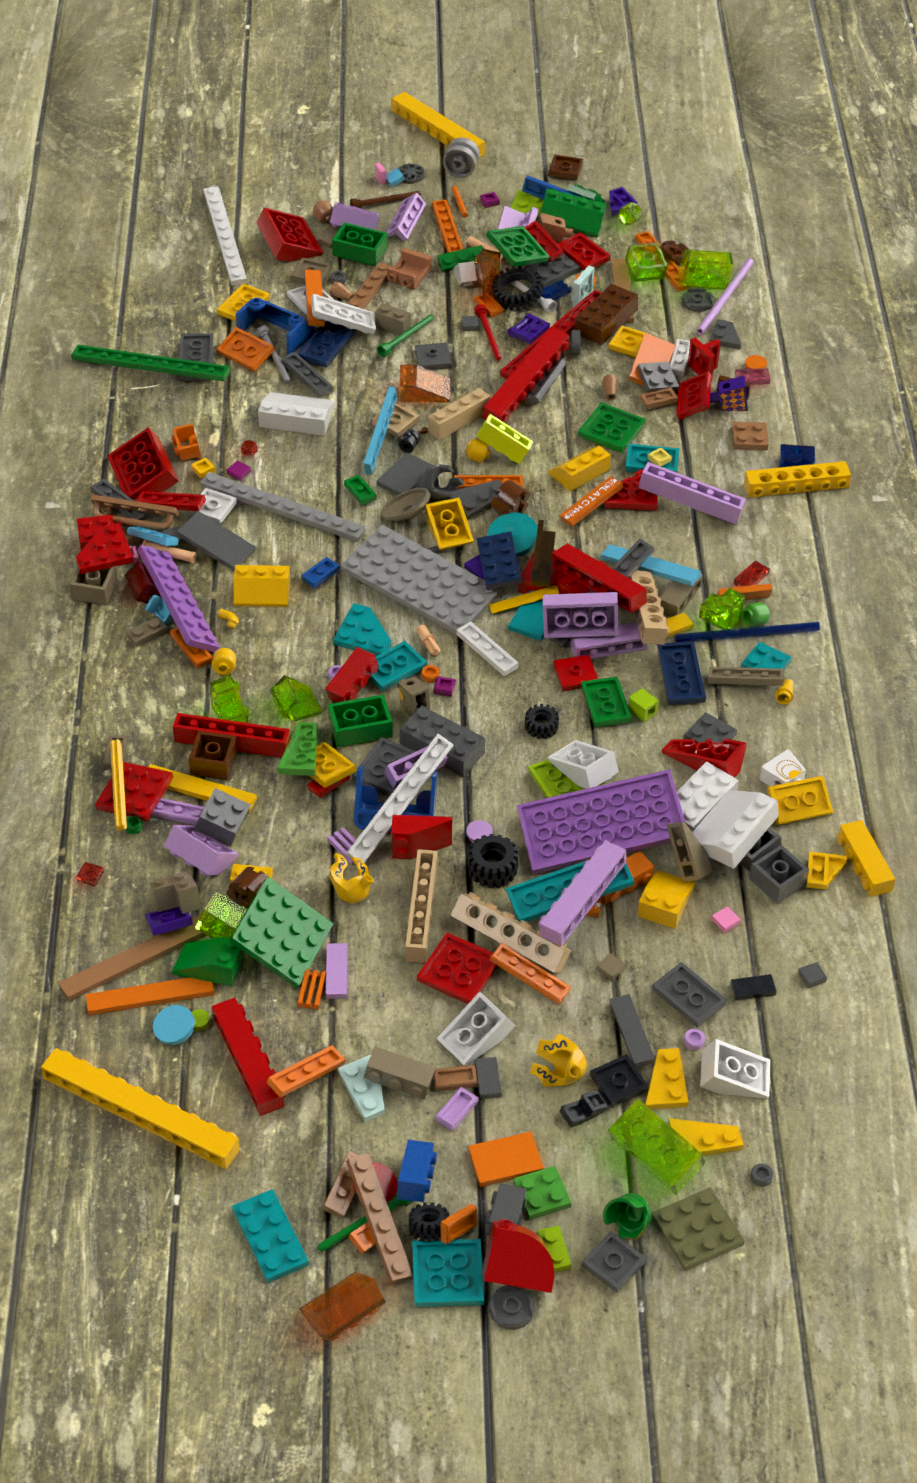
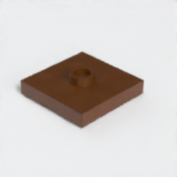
[548,155,584,180]

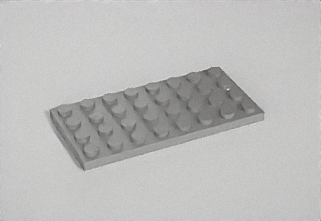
[341,525,500,635]

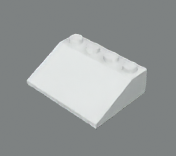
[258,392,336,436]
[692,790,779,869]

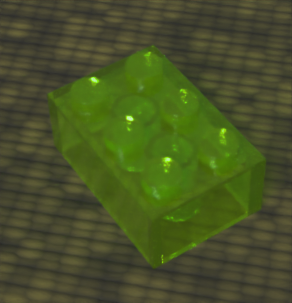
[678,249,734,290]

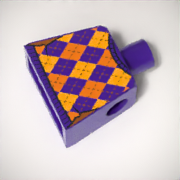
[710,376,748,411]

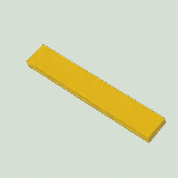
[149,764,258,813]

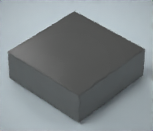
[462,315,479,331]
[798,962,827,988]

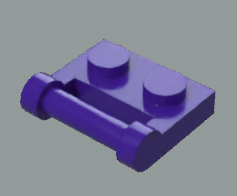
[507,313,550,344]

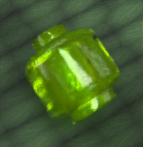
[619,202,642,225]

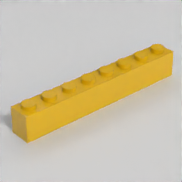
[391,92,485,157]

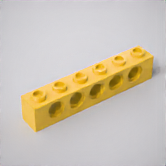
[744,461,851,498]

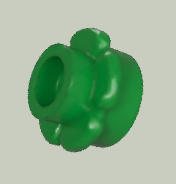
[126,816,143,834]

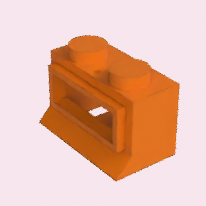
[171,423,202,461]

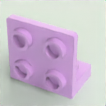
[497,206,539,229]

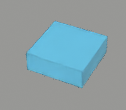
[386,168,405,187]

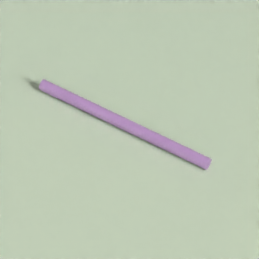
[696,258,754,335]

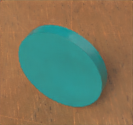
[487,513,538,558]

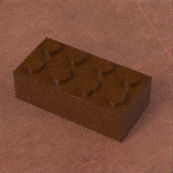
[574,284,638,345]

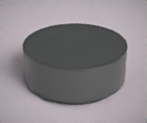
[330,271,346,284]
[750,1164,773,1187]

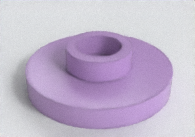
[466,820,493,842]

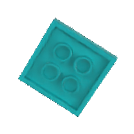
[412,1239,484,1307]

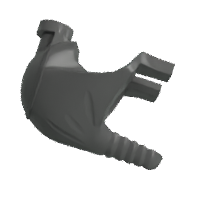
[418,464,464,500]

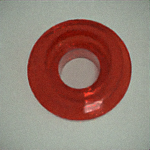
[241,440,258,456]

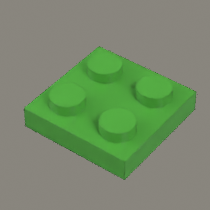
[514,1166,571,1220]

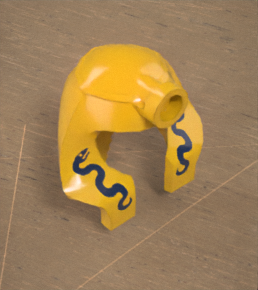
[329,853,374,904]
[530,1034,587,1087]

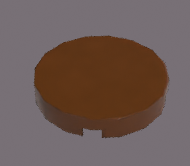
[660,240,691,263]

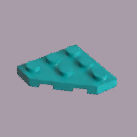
[333,603,392,656]

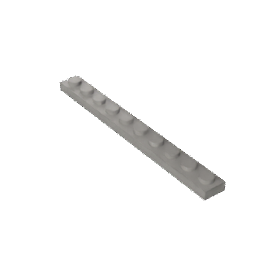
[201,472,366,542]

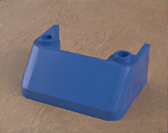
[235,297,315,355]
[354,766,438,832]

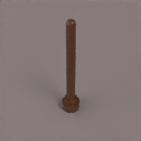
[350,191,421,208]

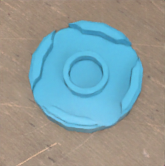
[153,1005,195,1045]

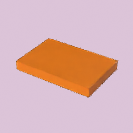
[216,327,275,372]
[468,1131,544,1187]

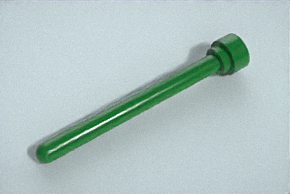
[377,315,433,357]
[318,1194,414,1252]

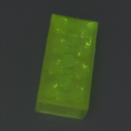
[608,1099,705,1195]

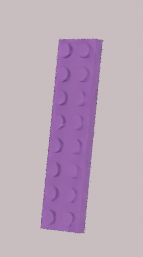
[137,545,220,652]

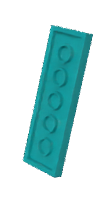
[506,861,635,922]

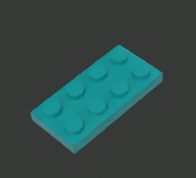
[231,1189,309,1283]

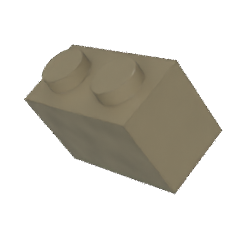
[375,303,411,336]

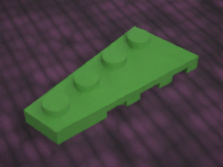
[277,722,318,776]

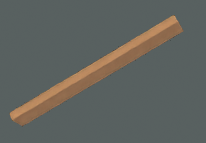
[58,912,216,1001]

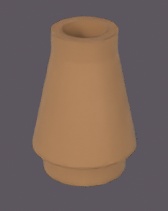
[330,282,354,301]
[602,375,618,400]

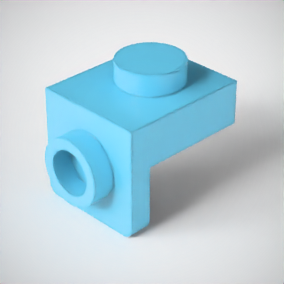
[145,595,173,625]

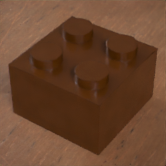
[189,731,237,780]

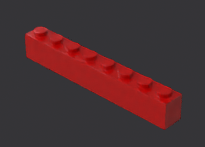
[482,326,570,422]

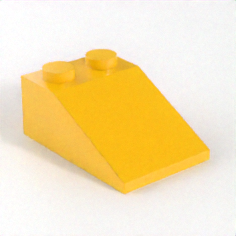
[425,498,474,550]
[637,870,696,929]

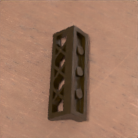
[532,520,556,587]

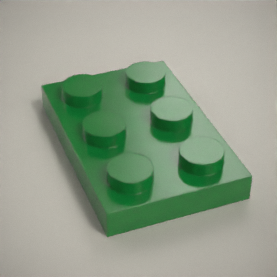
[581,676,632,728]

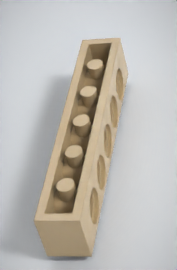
[629,571,669,645]
[405,850,438,963]
[451,892,571,973]

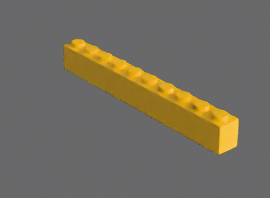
[41,1048,240,1170]

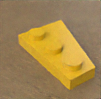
[645,1048,689,1110]
[668,1118,744,1160]

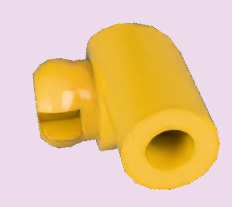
[218,609,239,629]

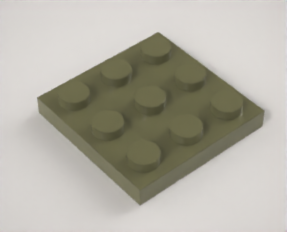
[651,1187,745,1271]

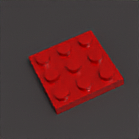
[94,762,174,821]
[417,932,498,1004]

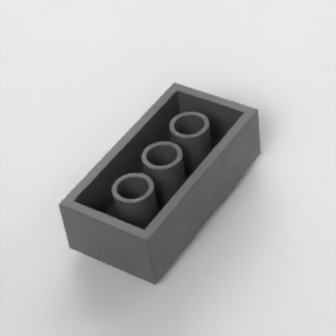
[400,706,485,777]

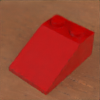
[391,815,453,860]

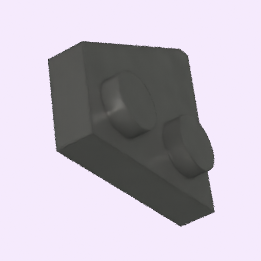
[710,319,741,350]

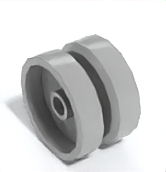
[443,137,480,178]

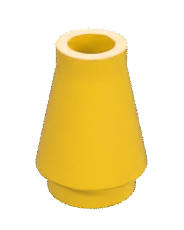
[775,679,794,705]

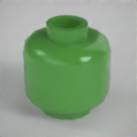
[742,602,770,627]

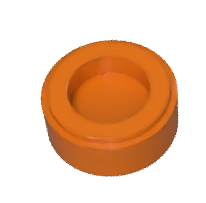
[421,665,440,683]

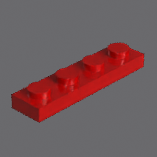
[136,491,206,511]

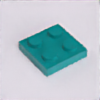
[740,641,792,670]

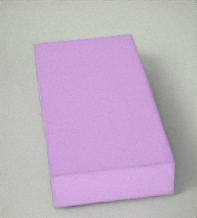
[435,1087,479,1131]

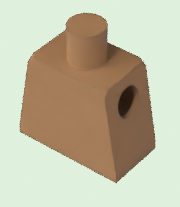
[538,213,573,243]

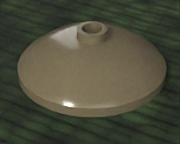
[381,487,430,521]

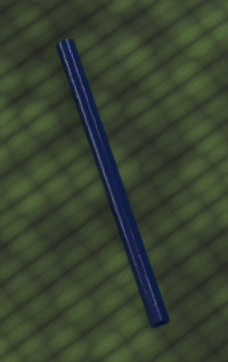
[674,622,820,643]

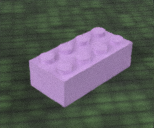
[543,592,619,638]

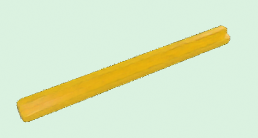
[110,739,127,831]

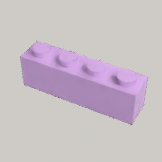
[570,622,647,659]

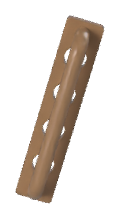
[90,494,179,530]

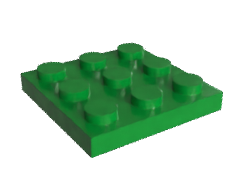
[486,226,550,267]
[578,402,646,453]

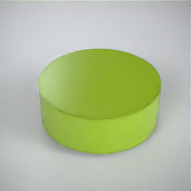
[192,1009,210,1031]

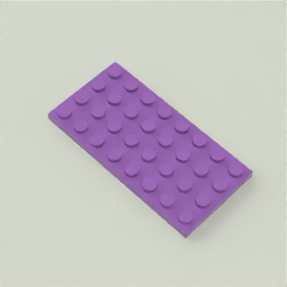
[517,769,686,875]

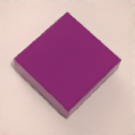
[480,192,500,208]
[227,460,251,481]
[434,676,456,697]

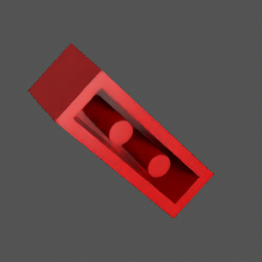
[325,647,379,703]

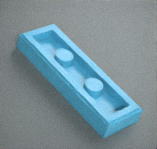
[127,527,179,546]

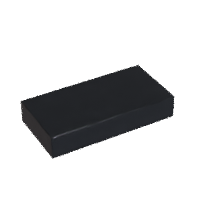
[730,974,777,1001]

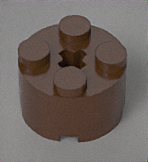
[491,480,530,516]
[226,867,268,914]

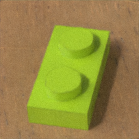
[537,1225,572,1273]

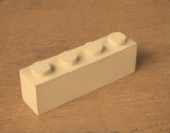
[428,388,490,440]

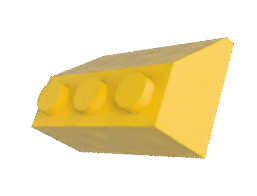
[548,446,611,491]
[234,565,290,607]

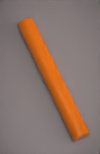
[451,186,468,218]

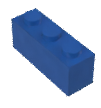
[397,1139,437,1202]

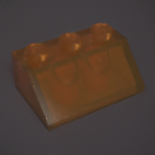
[299,1271,386,1341]

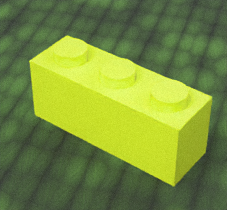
[476,414,533,464]

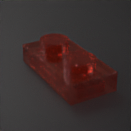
[733,560,770,587]

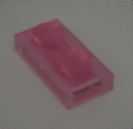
[735,368,771,385]

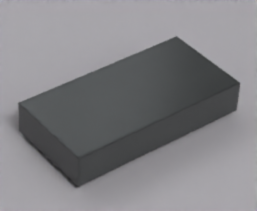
[475,1057,502,1099]

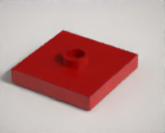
[553,655,598,691]

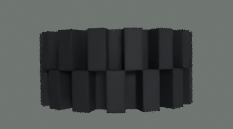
[525,704,559,739]
[409,1202,449,1242]

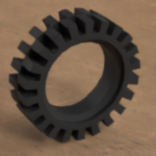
[492,265,543,311]

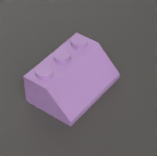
[330,202,380,230]
[164,825,239,877]

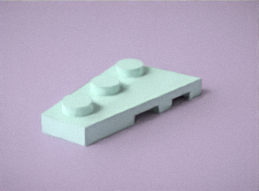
[338,1055,385,1122]

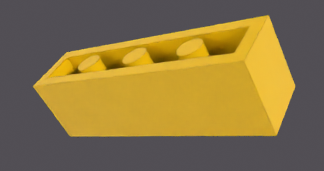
[837,820,896,897]

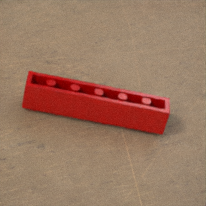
[552,543,647,613]
[173,713,290,758]
[211,997,286,1116]

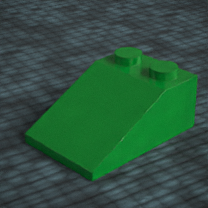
[172,936,244,986]

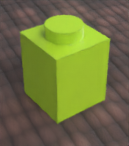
[628,688,659,723]

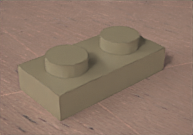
[126,616,168,647]

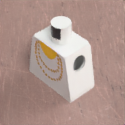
[759,749,806,786]

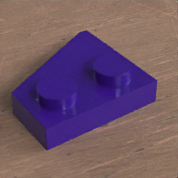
[609,187,638,216]

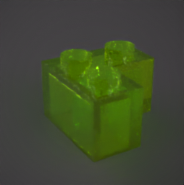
[699,588,745,634]
[209,675,250,723]

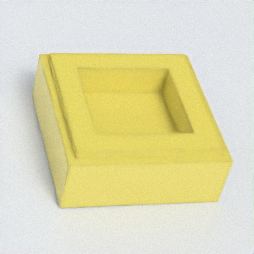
[647,448,672,467]

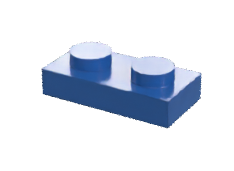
[301,557,340,589]

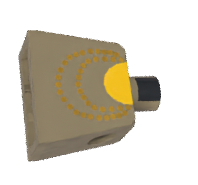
[397,677,431,717]

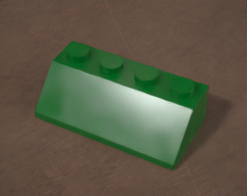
[538,188,606,237]

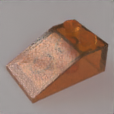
[475,249,501,305]
[400,364,450,402]

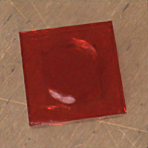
[76,862,104,887]

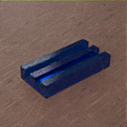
[541,280,572,300]

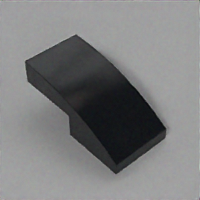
[560,1089,611,1128]

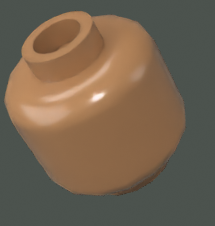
[313,200,333,223]

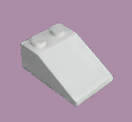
[548,740,619,789]
[437,992,516,1066]
[700,1039,770,1099]

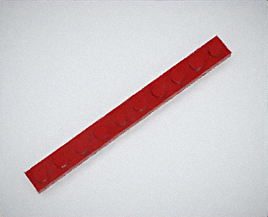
[500,290,601,379]

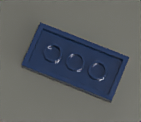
[297,321,357,368]
[476,531,522,590]
[657,641,706,705]

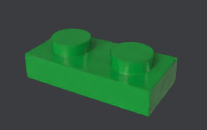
[344,475,377,506]

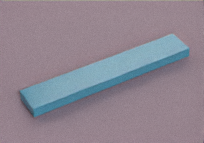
[363,386,397,475]
[601,544,701,586]

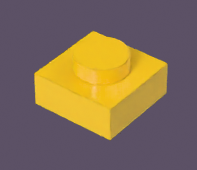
[191,458,215,479]

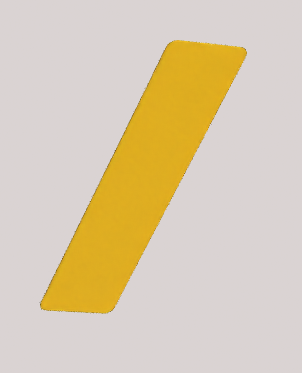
[489,585,559,613]

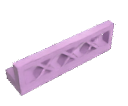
[386,192,426,241]

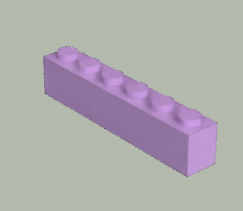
[638,462,746,524]
[539,840,626,946]

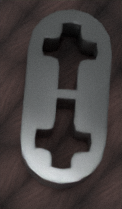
[571,330,581,355]

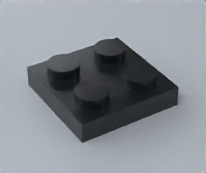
[590,1054,649,1108]

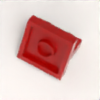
[688,337,721,381]

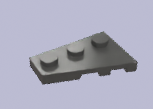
[448,479,503,519]

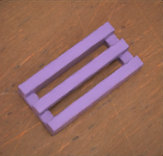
[327,827,356,865]

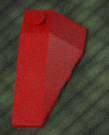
[661,739,747,778]

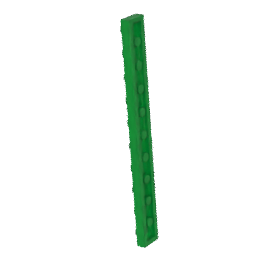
[71,344,230,382]

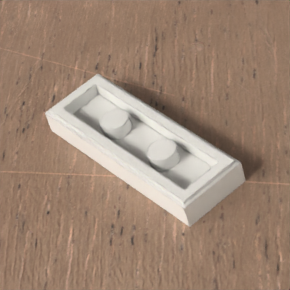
[669,339,690,376]

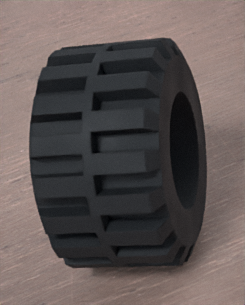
[468,834,518,888]

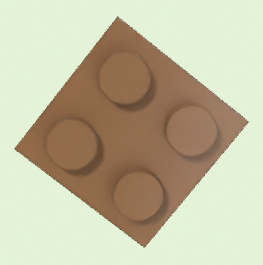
[732,422,769,450]

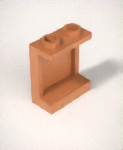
[386,248,432,290]

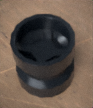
[398,429,421,453]

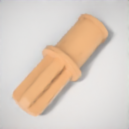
[416,625,440,656]

